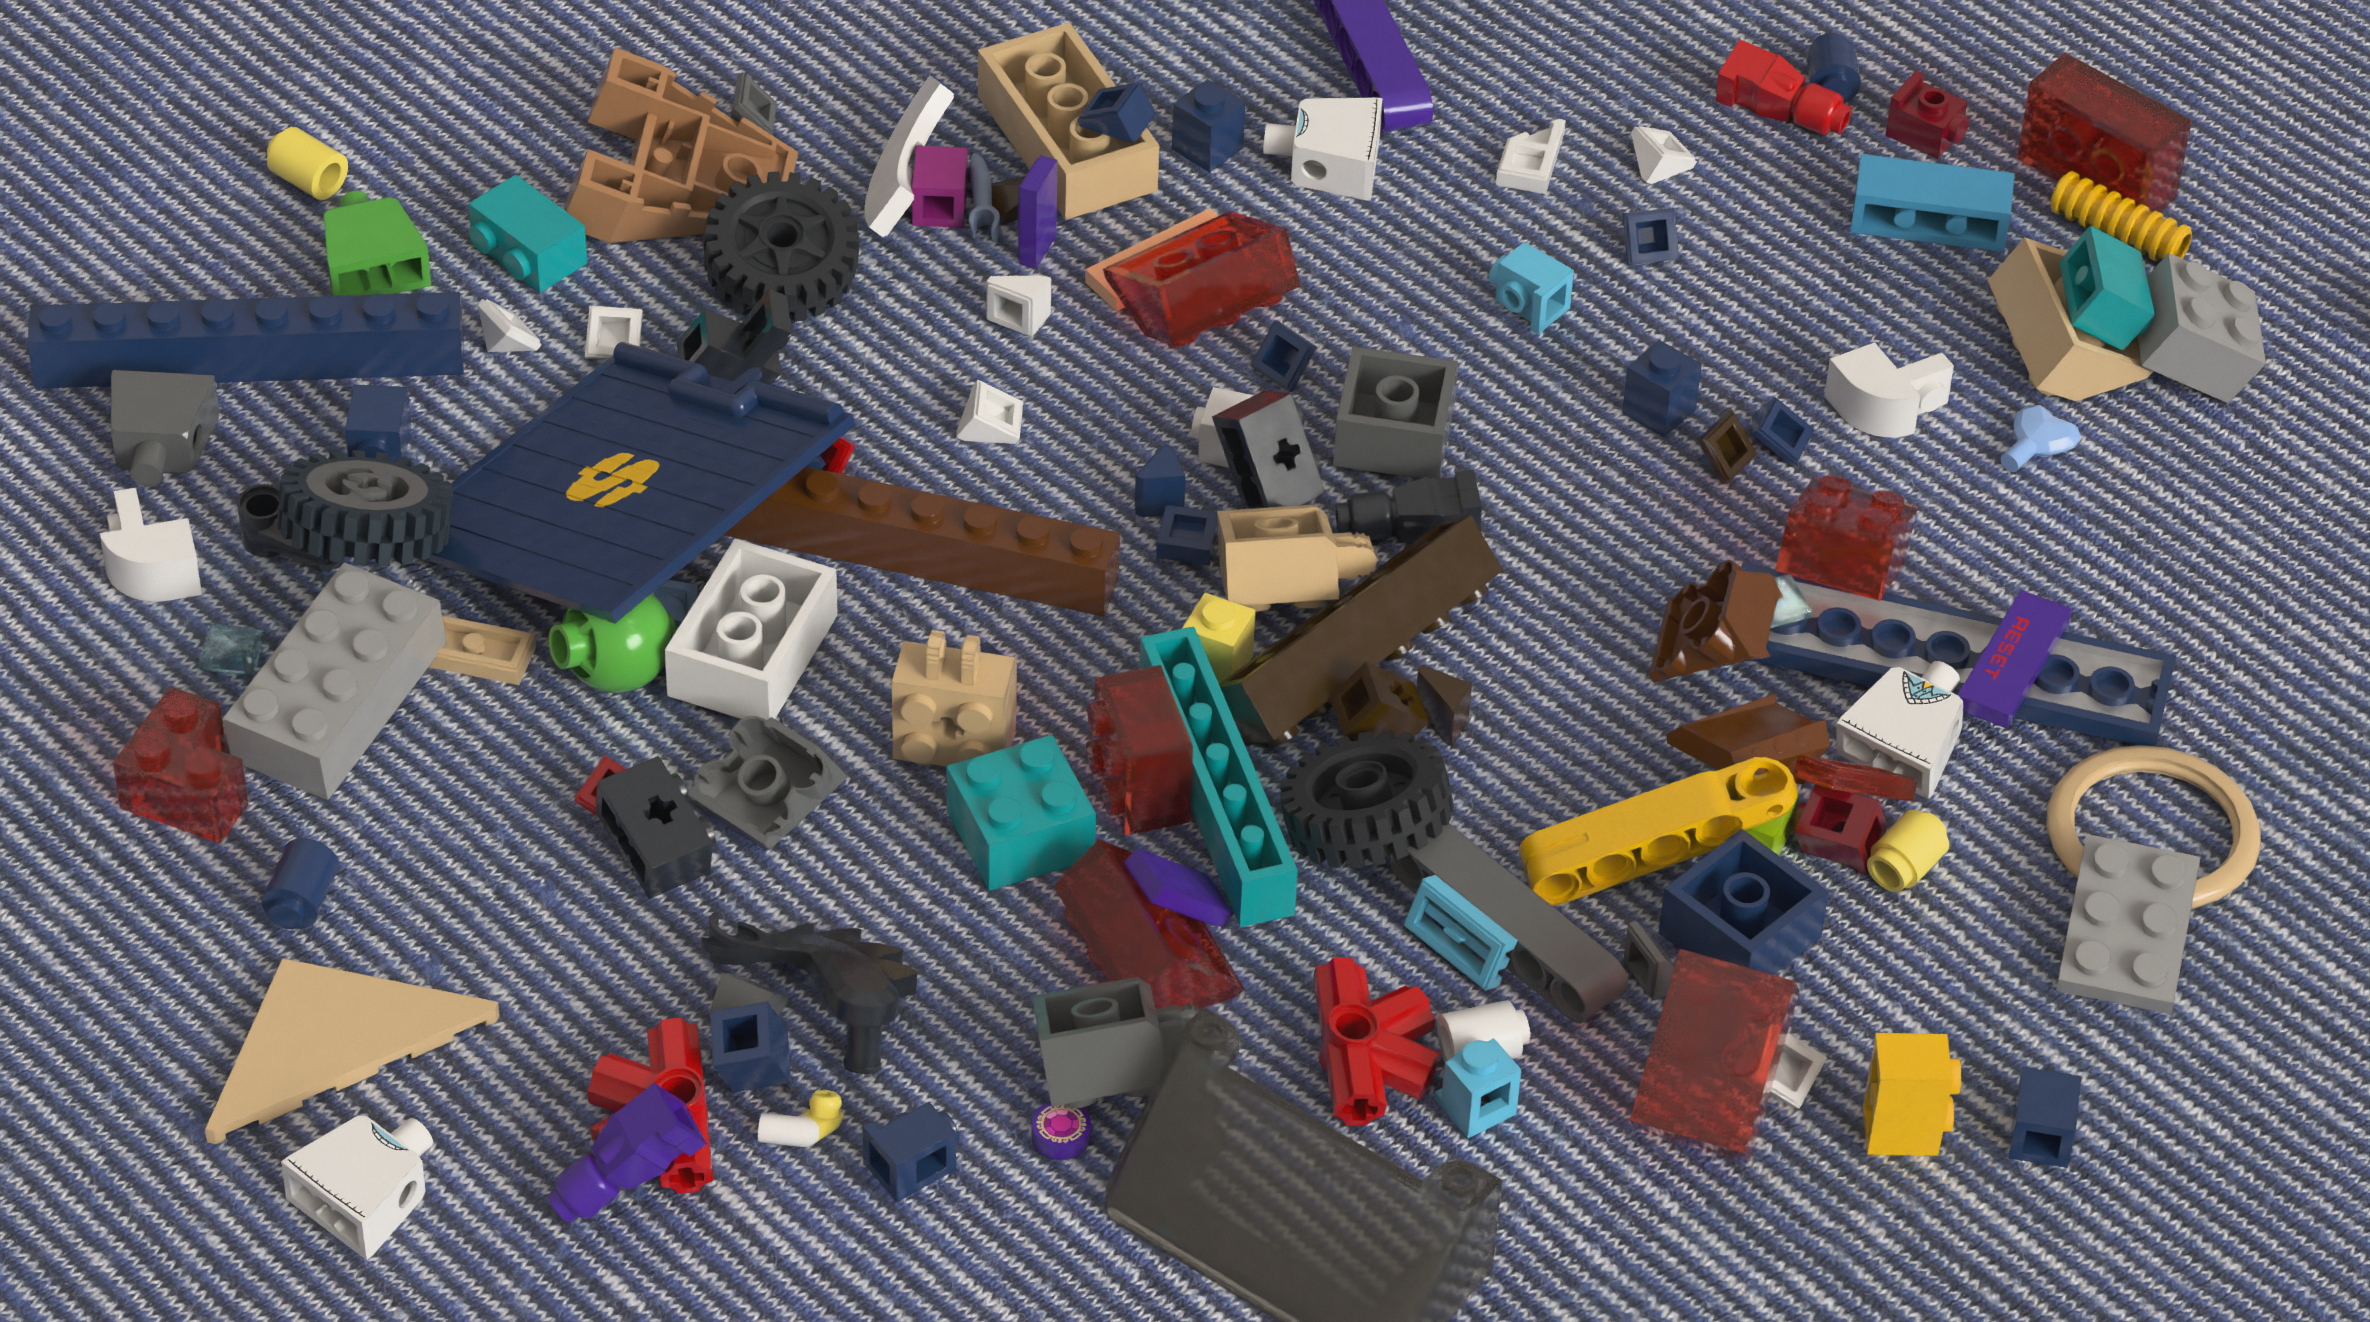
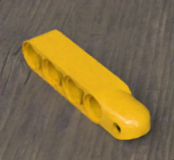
[1519,757,1797,906]

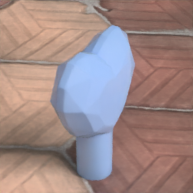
[2001,405,2081,472]

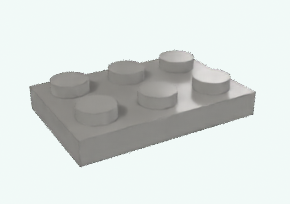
[2056,834,2201,1014]

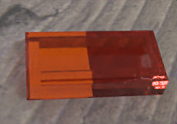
[1794,756,1918,802]

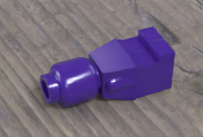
[548,1083,707,1223]

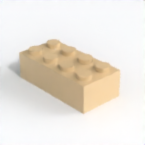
[978,22,1159,220]

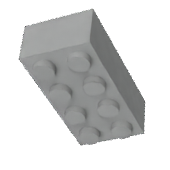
[223,562,447,801]

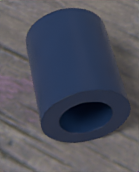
[261,838,339,929]

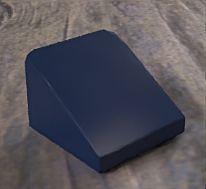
[1077,83,1155,142]

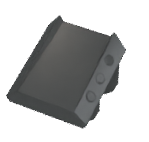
[688,716,848,850]

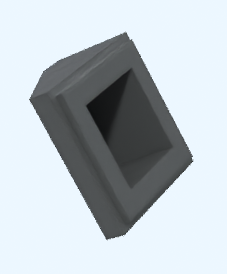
[1623,920,1688,1000]

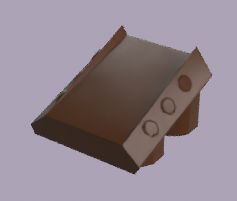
[1649,560,1785,683]
[1666,694,1830,784]

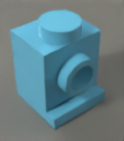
[1489,242,1574,335]
[1434,1038,1521,1139]

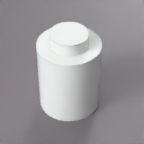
[1437,1000,1530,1062]

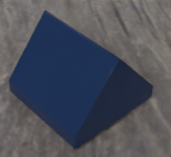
[1135,444,1185,517]

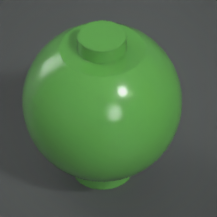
[549,594,676,693]

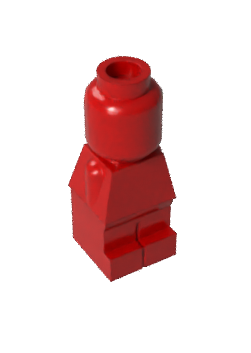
[1716,39,1852,135]

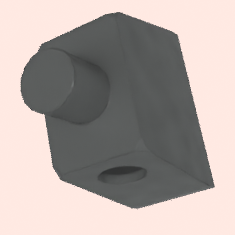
[111,370,220,487]

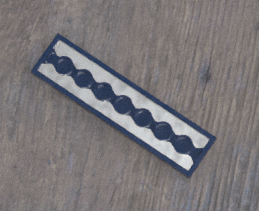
[1741,562,2176,746]

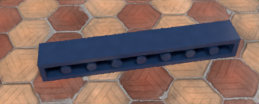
[27,292,464,389]

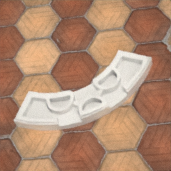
[865,75,954,238]

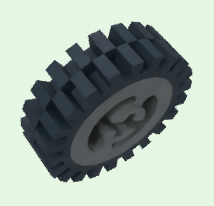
[277,450,453,566]

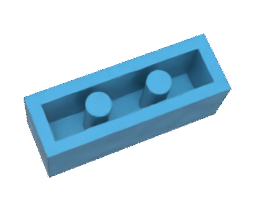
[1850,154,2015,252]

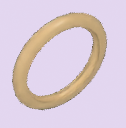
[2046,745,2261,909]

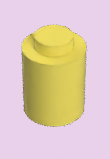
[267,127,348,200]

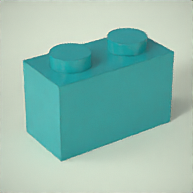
[468,175,587,293]
[2059,226,2155,351]

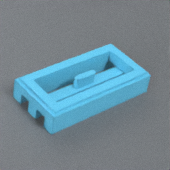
[1404,875,1518,991]

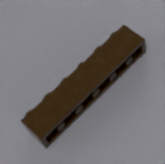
[1219,514,1503,747]

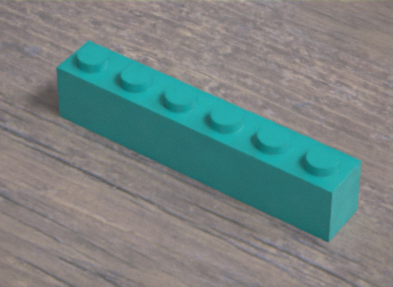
[1139,626,1298,927]

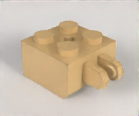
[1217,505,1379,612]
[892,630,1017,767]

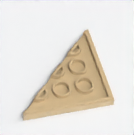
[205,958,499,1144]

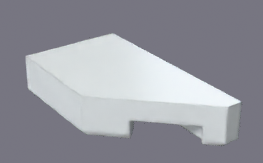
[1496,119,1566,194]

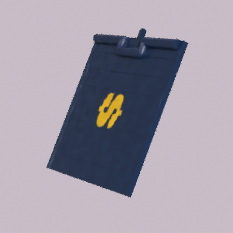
[426,342,855,624]

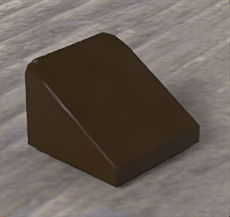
[1416,664,1472,746]

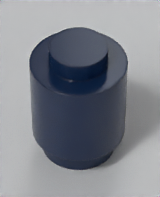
[1806,33,1861,103]

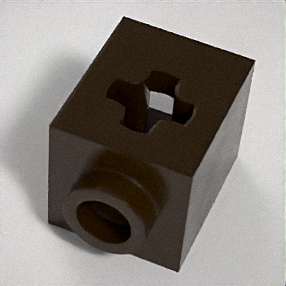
[1330,662,1429,741]

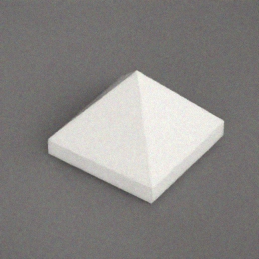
[478,299,542,352]

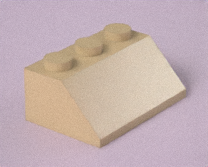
[1988,237,2153,401]

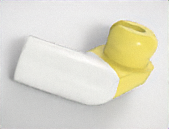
[758,1090,844,1147]

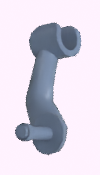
[968,153,1001,242]

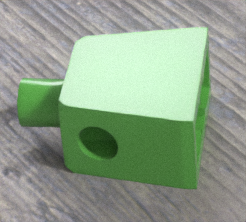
[324,191,431,296]

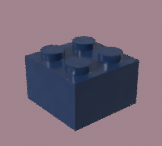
[1658,829,1829,998]

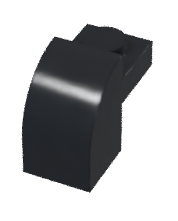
[677,289,793,384]

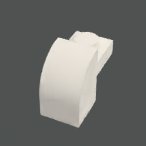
[1824,342,1954,437]
[100,488,202,602]

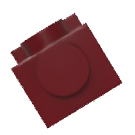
[1885,70,1970,159]
[1793,784,1888,875]

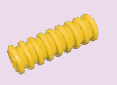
[2050,171,2192,262]

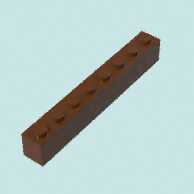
[723,467,1120,617]

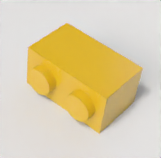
[1862,1033,1961,1156]

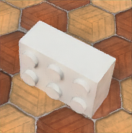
[665,538,837,720]

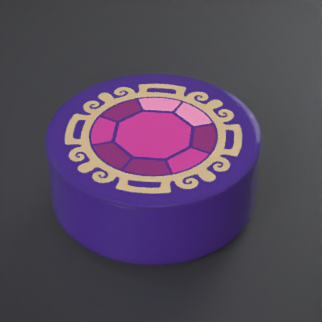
[1031,1102,1091,1160]

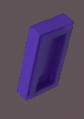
[1018,155,1057,269]
[1124,848,1234,927]

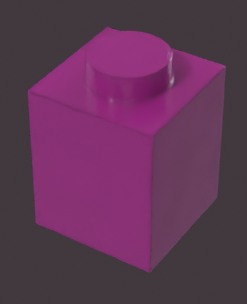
[912,146,968,228]

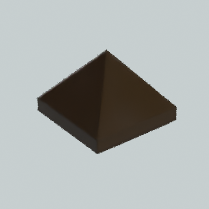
[1697,410,1757,484]

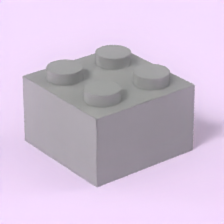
[2138,253,2266,403]

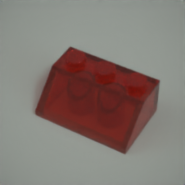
[1103,211,1301,347]
[1053,839,1245,1010]

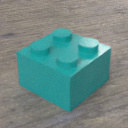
[946,734,1096,891]

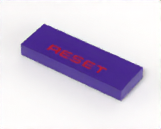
[1958,590,2072,729]

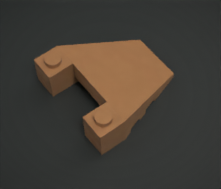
[564,47,798,243]

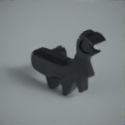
[701,912,917,1074]

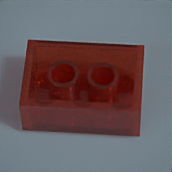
[2016,53,2192,214]
[1630,949,1800,1162]

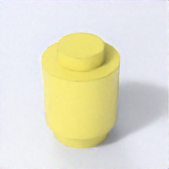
[1867,810,1949,892]

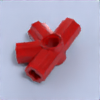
[1313,957,1441,1126]
[587,1018,713,1194]

